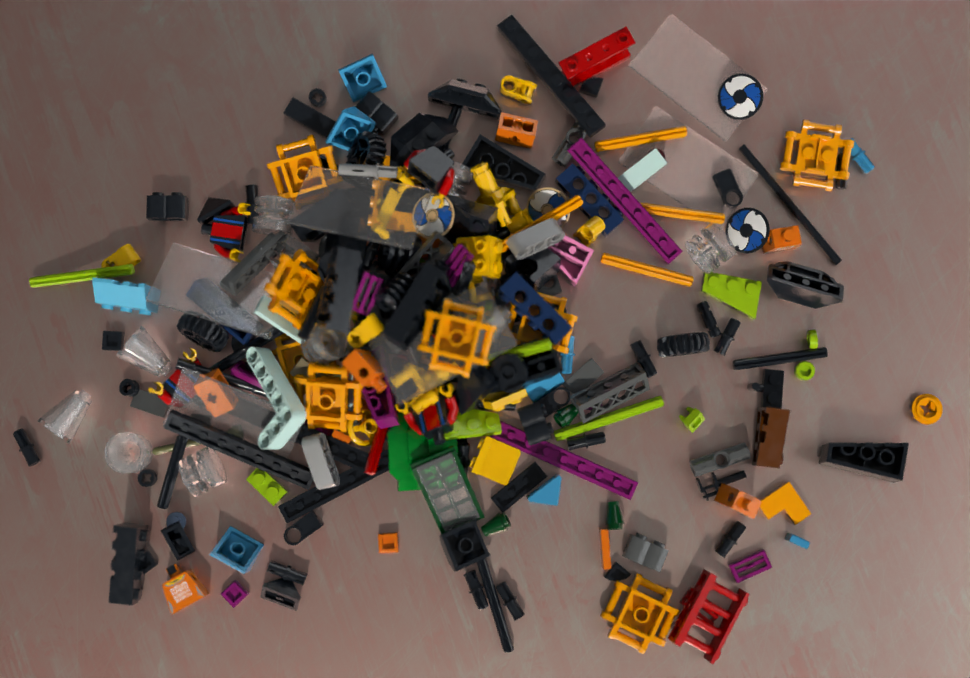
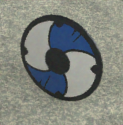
[718,73,763,120]
[726,208,770,254]

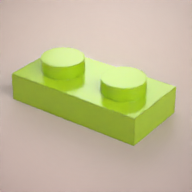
[246,468,288,506]

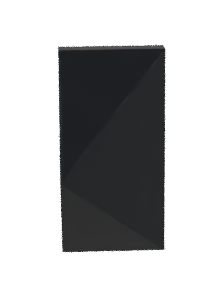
[197,197,236,225]
[161,521,195,561]
[260,578,301,611]

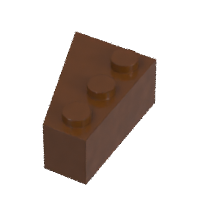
[752,407,790,468]

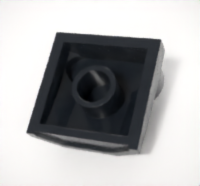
[439,519,491,572]

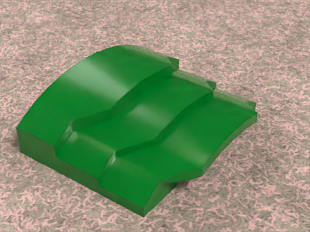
[387,413,458,491]

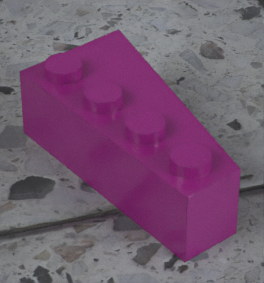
[346,346,399,429]

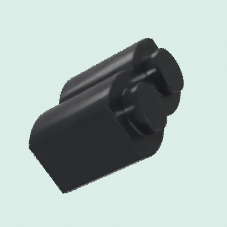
[355,91,399,135]
[146,192,188,221]
[517,401,554,446]

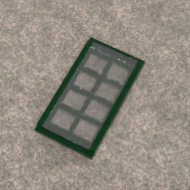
[410,445,485,534]

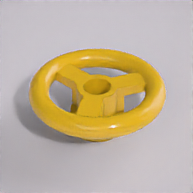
[347,408,378,446]

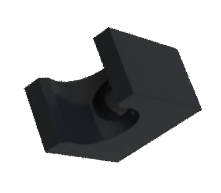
[505,248,561,292]

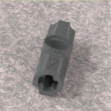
[552,121,587,167]
[689,442,751,477]

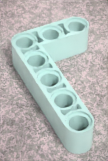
[246,346,306,450]

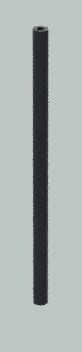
[739,144,842,265]

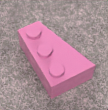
[548,235,594,287]

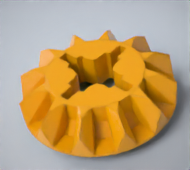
[910,394,943,424]

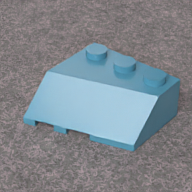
[92,278,161,316]

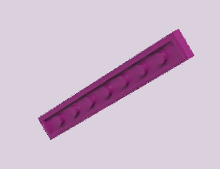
[567,137,683,264]
[490,420,638,500]

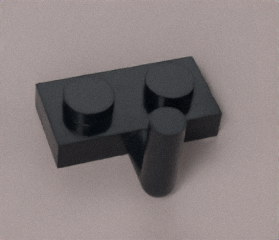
[747,369,784,409]

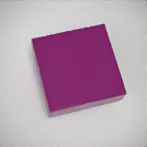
[221,580,249,608]

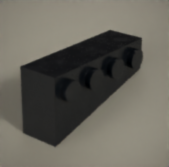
[109,522,150,605]

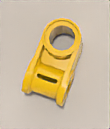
[500,75,537,105]
[506,208,533,233]
[572,216,605,247]
[101,244,141,268]
[347,312,384,348]

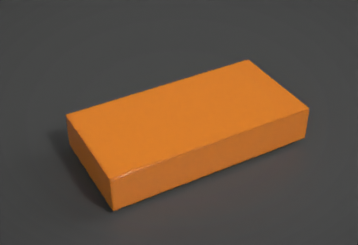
[599,528,611,570]

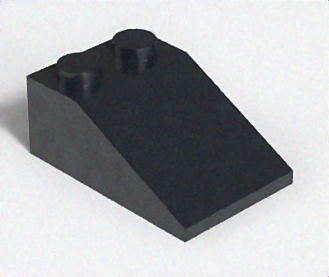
[446,195,498,239]

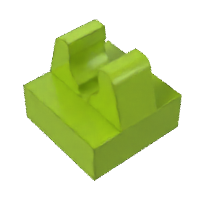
[679,407,705,433]

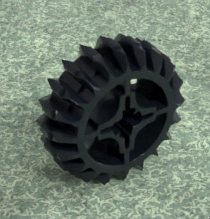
[346,131,387,183]
[177,311,229,352]
[657,332,710,357]

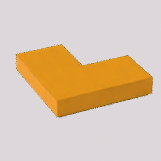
[760,481,811,525]

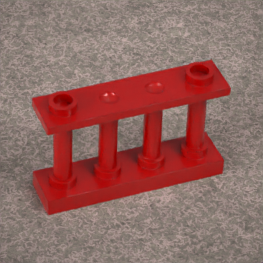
[558,26,636,87]
[668,569,750,665]

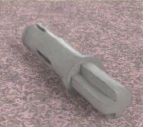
[339,163,398,179]

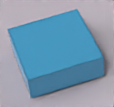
[785,533,810,549]

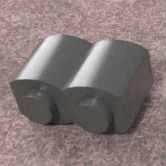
[622,533,669,572]

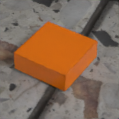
[331,429,352,445]
[378,532,399,553]

